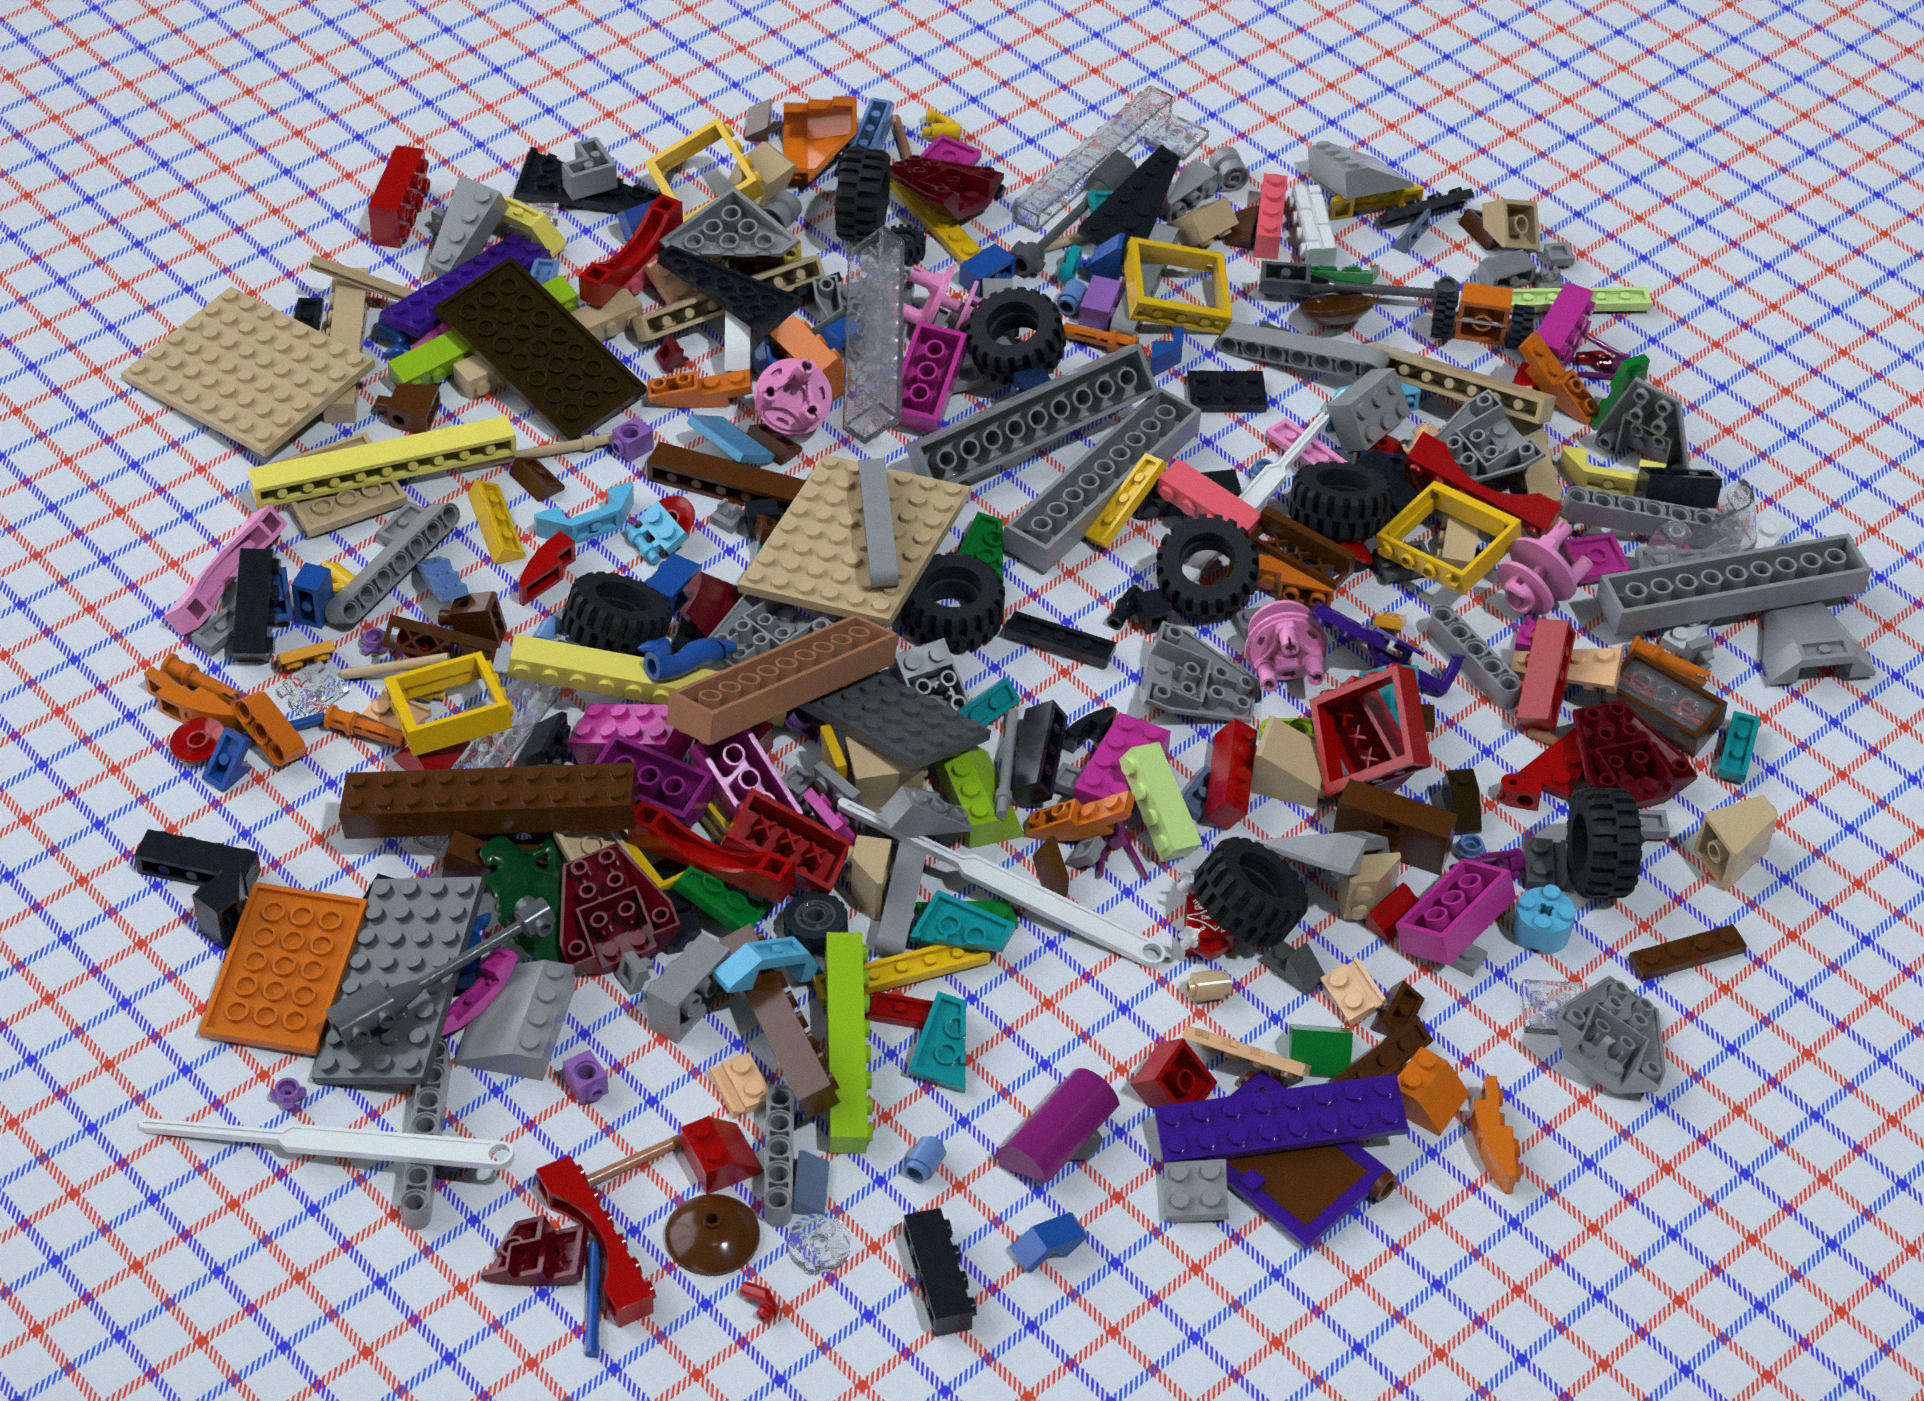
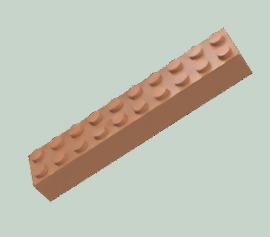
[666,615,898,745]

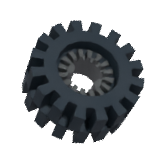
[881,224,926,267]

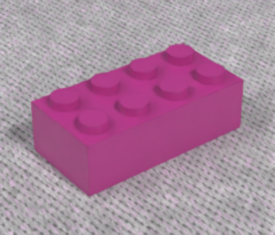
[1527,282,1596,370]
[887,321,968,433]
[568,704,694,764]
[1073,712,1171,827]
[688,728,804,821]
[1395,858,1516,966]

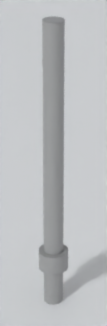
[995,708,1018,820]

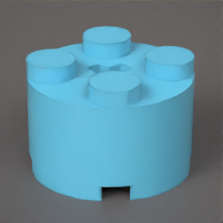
[1512,884,1576,954]

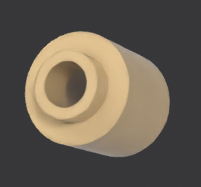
[1186,969,1232,1002]

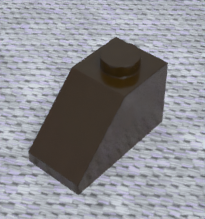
[1441,768,1482,835]

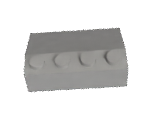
[1308,141,1414,200]
[454,960,576,1081]

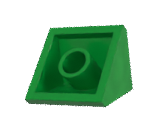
[1289,1024,1353,1078]

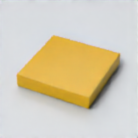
[820,724,848,781]

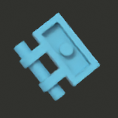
[624,501,689,564]

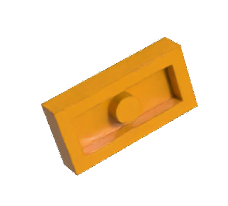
[1374,611,1408,634]
[276,639,336,670]

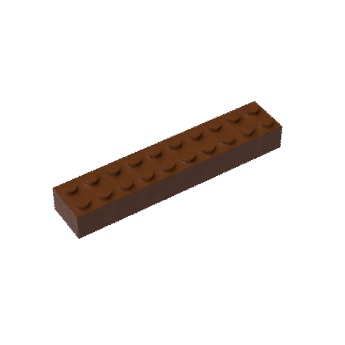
[339,762,639,839]

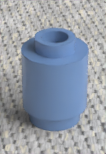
[1057,279,1087,316]
[533,616,566,642]
[904,1136,946,1183]

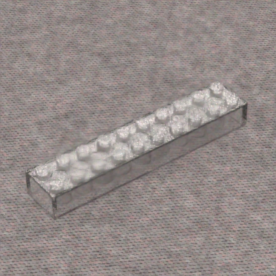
[843,225,905,445]

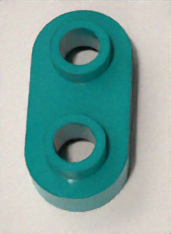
[1058,244,1083,284]

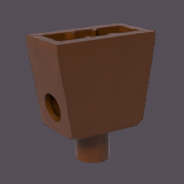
[376,384,441,434]
[438,591,507,648]
[442,830,498,893]

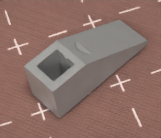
[1167,159,1218,223]
[880,786,973,837]

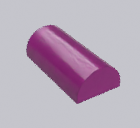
[594,733,714,826]
[997,1068,1120,1184]

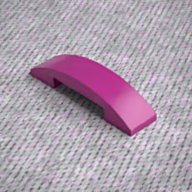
[441,946,518,1036]

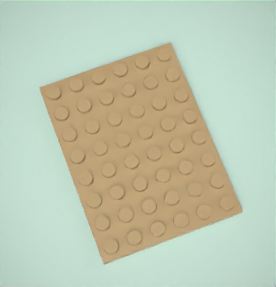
[121,286,376,457]
[737,454,971,628]

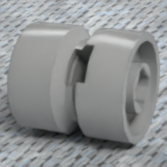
[1209,146,1250,192]
[762,190,802,229]

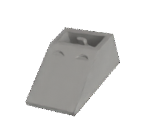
[888,638,970,710]

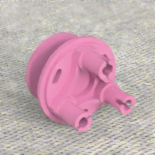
[894,263,982,331]
[754,358,832,436]
[1497,520,1593,615]
[1245,600,1328,692]

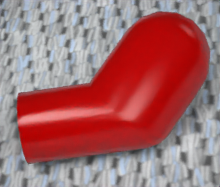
[1575,350,1613,370]
[740,1281,779,1323]

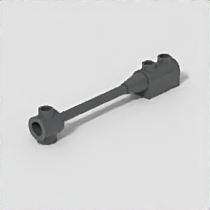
[1009,149,1137,276]
[1259,260,1459,308]
[325,896,556,1046]

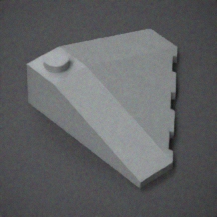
[659,186,800,257]

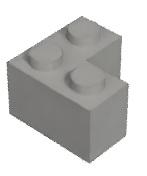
[561,137,617,201]

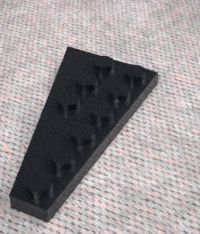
[1077,144,1181,265]
[514,147,662,212]
[657,245,802,337]

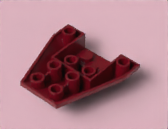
[890,155,1004,221]
[1572,700,1698,809]
[560,843,681,975]

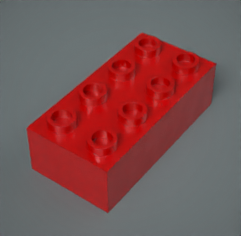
[368,145,431,249]
[1332,676,1414,793]
[720,788,854,893]

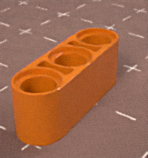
[234,691,306,766]

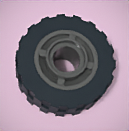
[783,891,848,955]

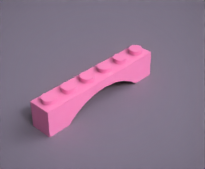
[163,504,287,636]

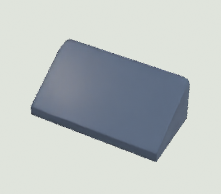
[1391,208,1431,254]
[1181,765,1211,822]
[793,1150,830,1216]

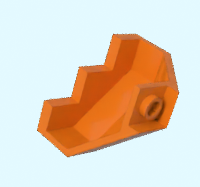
[783,96,857,186]

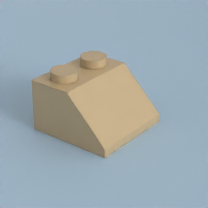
[728,141,797,206]
[1166,197,1239,247]
[1482,198,1540,250]
[846,835,892,921]
[1336,852,1401,920]

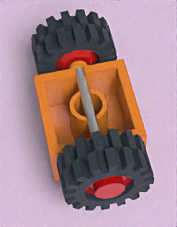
[1430,282,1535,350]

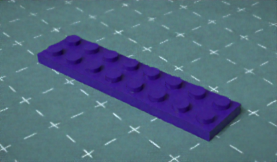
[380,235,551,338]
[1154,1074,1409,1165]

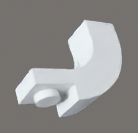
[725,311,751,371]

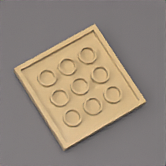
[267,432,408,538]

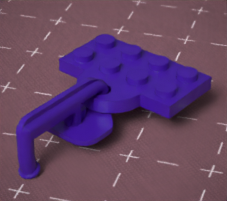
[1311,600,1466,696]

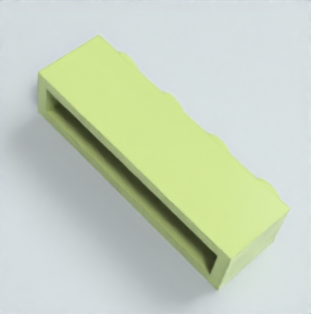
[1119,742,1202,862]

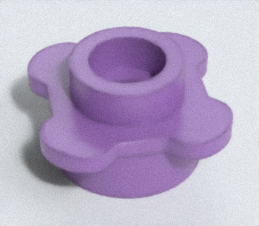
[361,628,388,653]
[785,708,813,736]
[269,1078,307,1110]

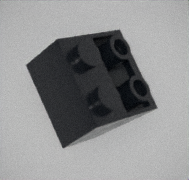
[515,711,572,767]
[192,860,247,950]

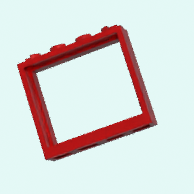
[1309,663,1431,799]

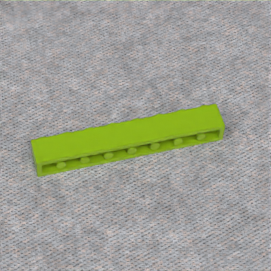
[387,274,578,386]
[825,932,873,1154]

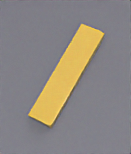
[468,480,526,564]

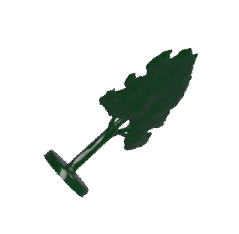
[480,764,567,964]

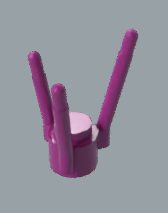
[1577,333,1630,379]
[1098,821,1149,881]
[1450,848,1526,880]

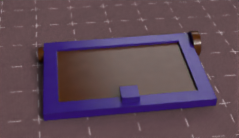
[1226,1069,1398,1250]

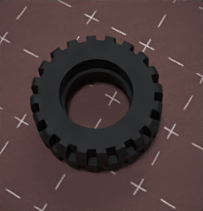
[835,146,891,243]
[965,287,1066,386]
[1289,461,1394,541]
[1156,513,1259,622]
[901,552,1005,653]
[562,571,673,657]
[1566,788,1642,898]
[1194,837,1308,947]

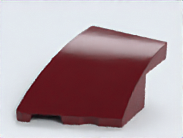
[679,571,743,639]
[481,1215,589,1286]

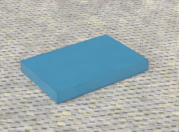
[687,415,775,464]

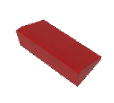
[1366,882,1419,942]

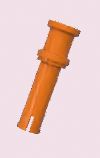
[1064,322,1139,352]
[1627,634,1711,687]
[160,653,241,705]
[323,704,407,749]

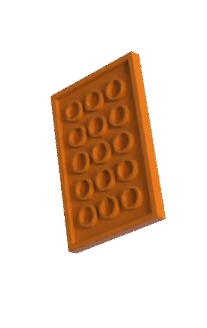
[198,882,369,1056]

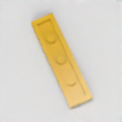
[1084,453,1168,549]

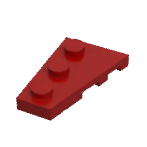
[1517,727,1584,801]

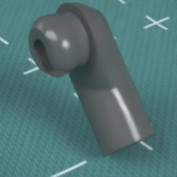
[1070,1130,1102,1160]

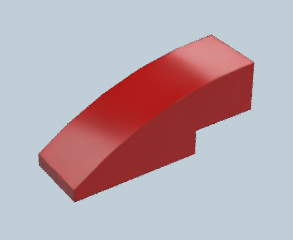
[518,531,576,606]

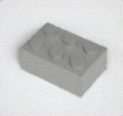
[1326,368,1411,451]
[646,933,731,1044]

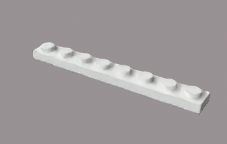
[1660,519,1786,657]

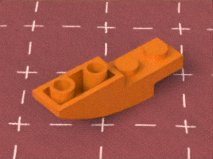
[1518,331,1601,425]
[647,369,753,409]
[1227,554,1333,607]
[144,667,244,734]
[1025,790,1135,841]
[1470,1075,1521,1195]

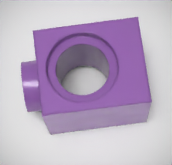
[612,416,654,462]
[563,1049,609,1106]

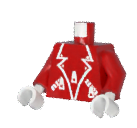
[1177,870,1234,960]

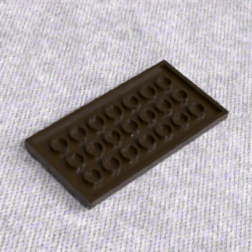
[433,256,647,442]

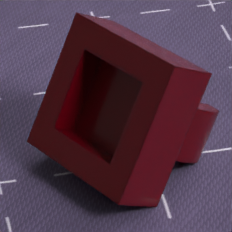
[655,336,689,373]

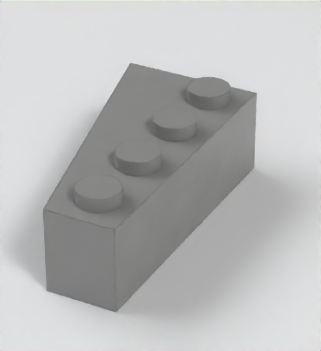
[428,175,509,278]

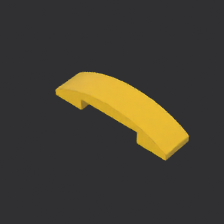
[1329,184,1424,221]

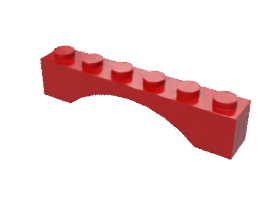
[579,194,683,308]
[1407,431,1562,538]
[628,800,796,904]
[536,1155,656,1328]

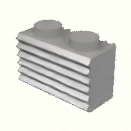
[1477,249,1537,289]

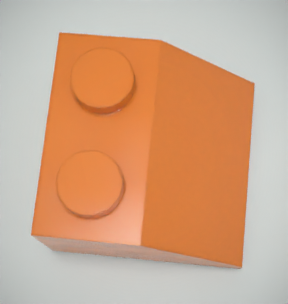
[1397,1046,1470,1136]

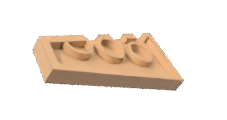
[1510,648,1624,694]
[1182,1026,1311,1081]

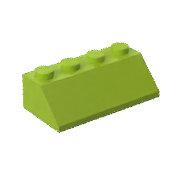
[934,745,1024,849]

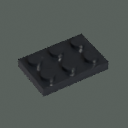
[1187,370,1267,413]

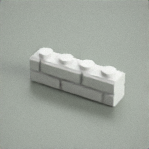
[1287,185,1337,266]

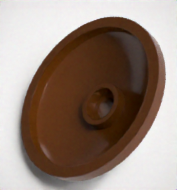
[1299,294,1374,329]
[665,1194,760,1276]

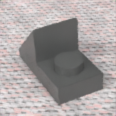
[1262,941,1325,996]

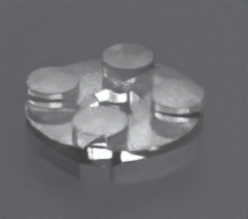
[788,1213,851,1276]

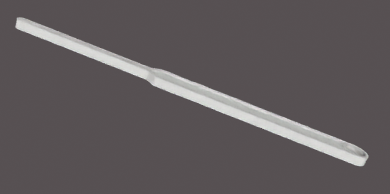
[1182,389,1346,583]
[837,798,1166,968]
[139,1118,515,1170]

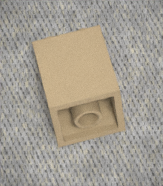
[1250,715,1325,809]
[845,736,928,814]
[1694,795,1778,891]

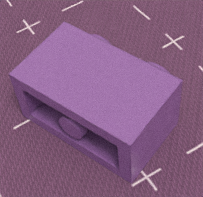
[1078,275,1124,331]

